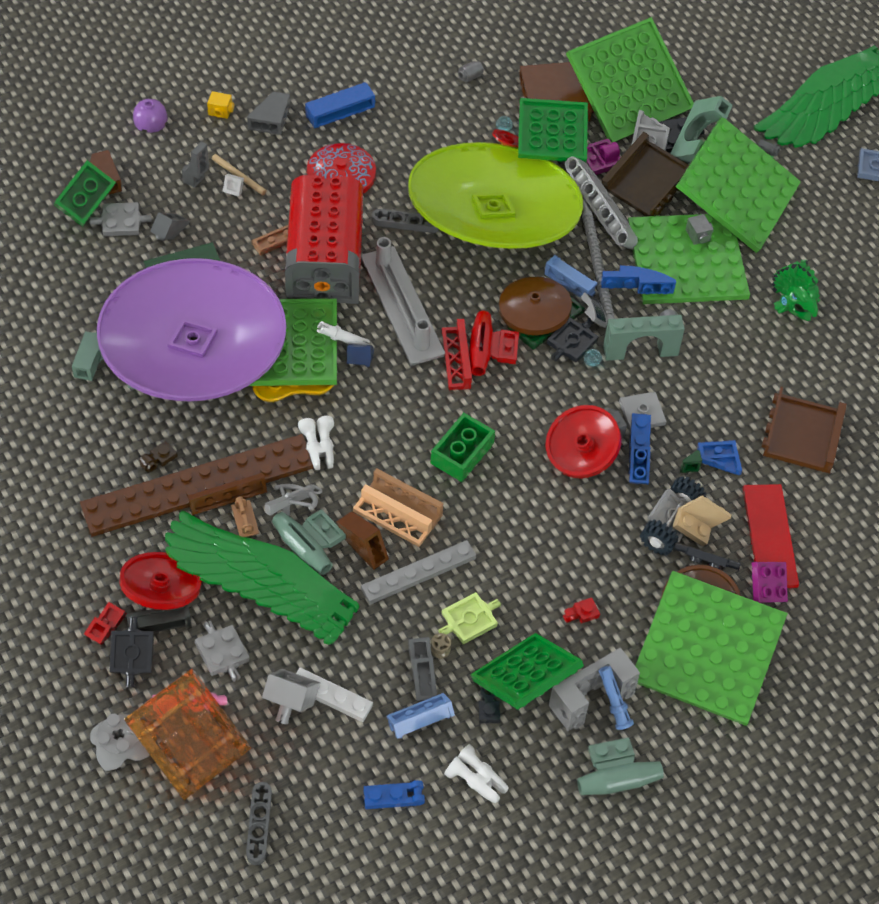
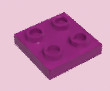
[586,138,621,175]
[752,562,788,603]

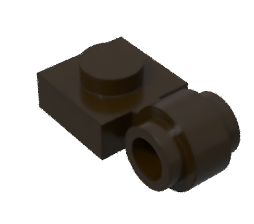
[139,440,178,472]

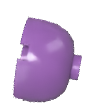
[133,99,168,133]

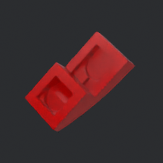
[84,602,127,645]

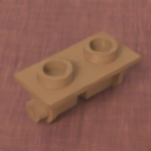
[231,496,259,537]

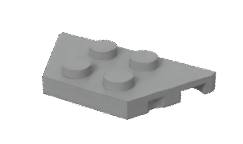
[631,110,670,151]

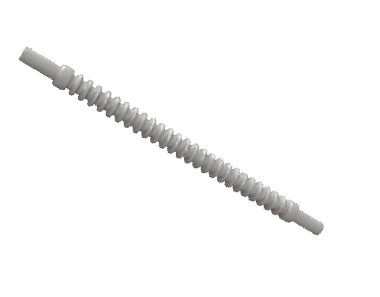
[582,197,615,323]

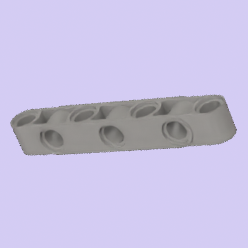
[565,156,638,249]

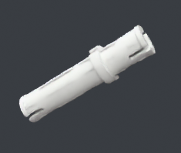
[317,321,370,345]

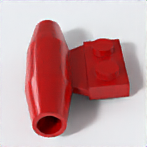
[469,311,519,376]

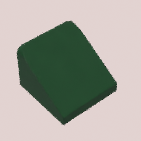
[680,450,702,473]

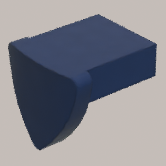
[347,344,374,367]

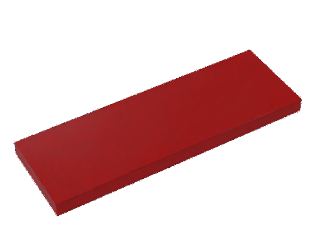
[742,484,799,588]

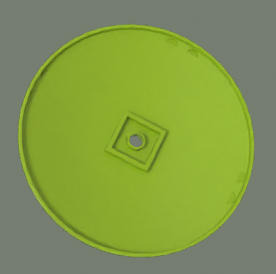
[408,142,583,249]

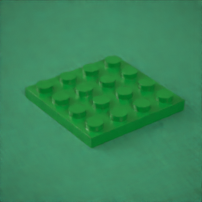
[518,98,588,162]
[471,633,584,710]

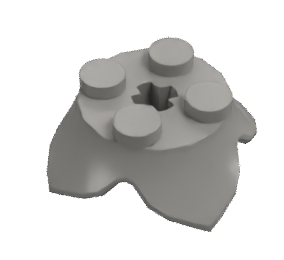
[90,714,150,771]

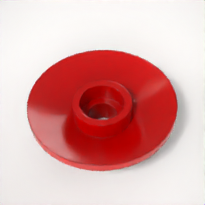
[492,130,518,148]

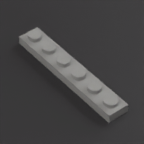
[361,540,476,605]

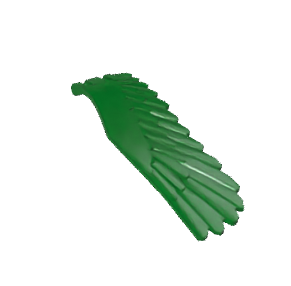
[753,45,879,148]
[165,511,360,645]

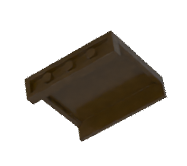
[602,132,692,217]

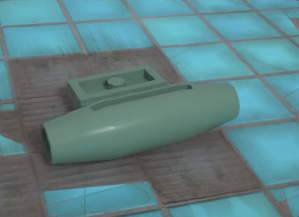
[272,509,346,575]
[577,737,664,795]

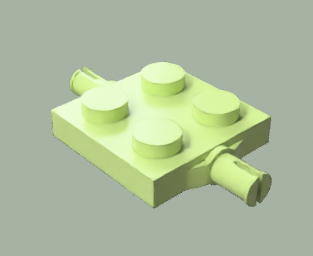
[438,592,501,644]

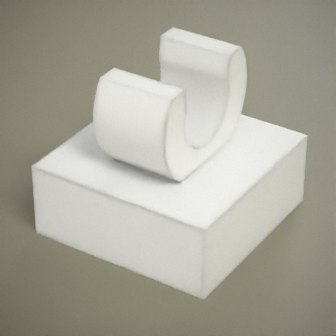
[223,174,244,196]

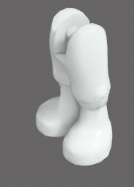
[298,416,334,470]
[444,744,509,804]

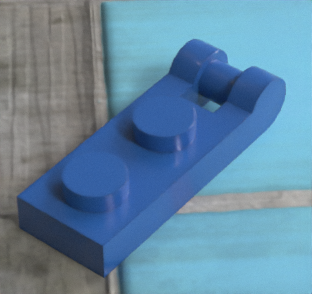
[364,780,425,809]

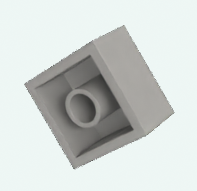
[262,669,320,724]

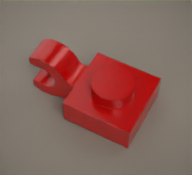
[563,597,600,624]

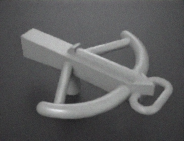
[265,484,323,516]

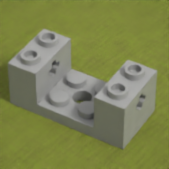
[549,648,640,731]

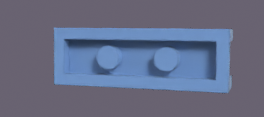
[545,255,598,297]
[387,693,455,739]

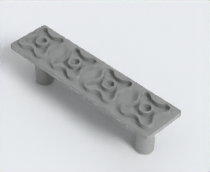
[361,237,445,365]

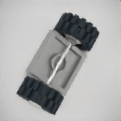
[640,476,706,556]

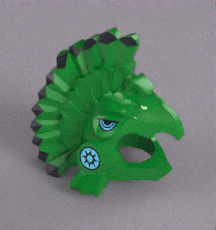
[772,260,820,321]

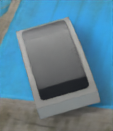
[580,292,607,328]

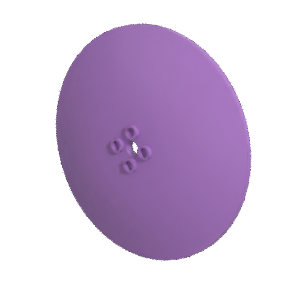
[97,258,286,401]

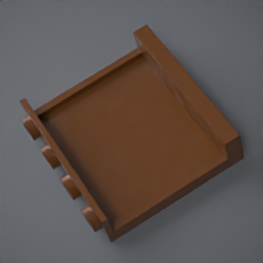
[519,62,594,121]
[761,387,847,474]

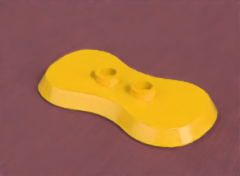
[252,385,334,402]

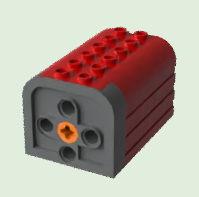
[285,175,363,304]

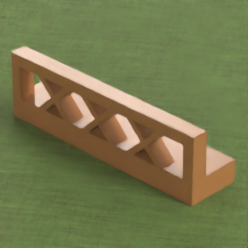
[370,468,444,530]

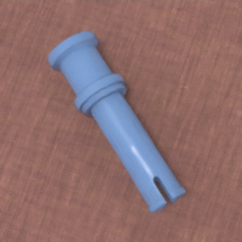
[598,666,634,730]

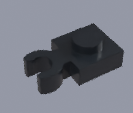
[478,688,500,724]

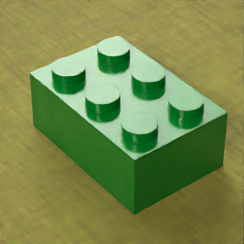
[54,160,116,227]
[430,412,495,482]

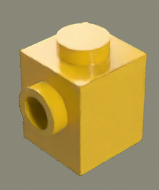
[207,91,234,119]

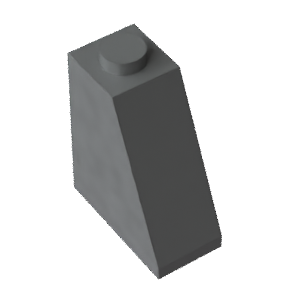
[247,91,290,135]

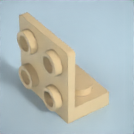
[673,496,731,546]

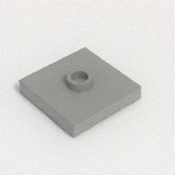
[619,392,666,432]

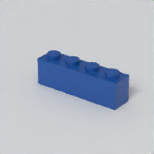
[305,82,375,129]

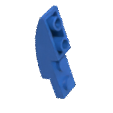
[601,265,676,294]
[629,413,651,485]

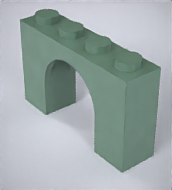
[670,96,733,165]
[603,315,685,361]
[72,331,135,389]

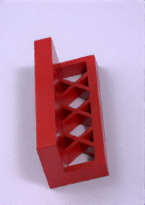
[441,319,472,390]

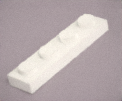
[296,668,373,722]

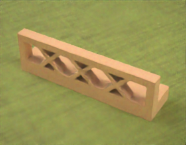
[353,484,432,547]

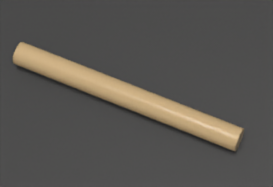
[212,154,267,196]

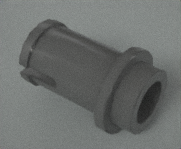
[758,139,780,156]

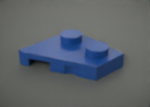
[697,440,742,475]

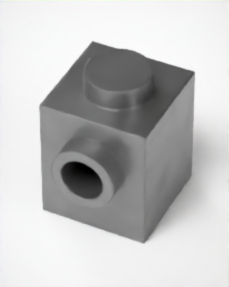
[685,214,713,245]

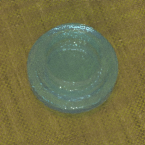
[496,116,513,132]
[583,349,602,367]

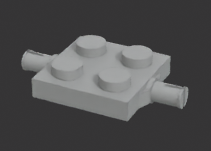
[90,202,152,236]
[195,621,250,682]

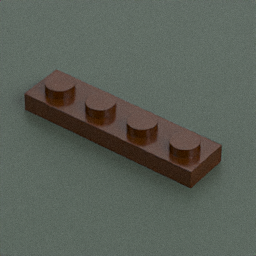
[188,473,267,515]

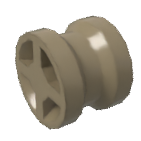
[431,633,452,659]

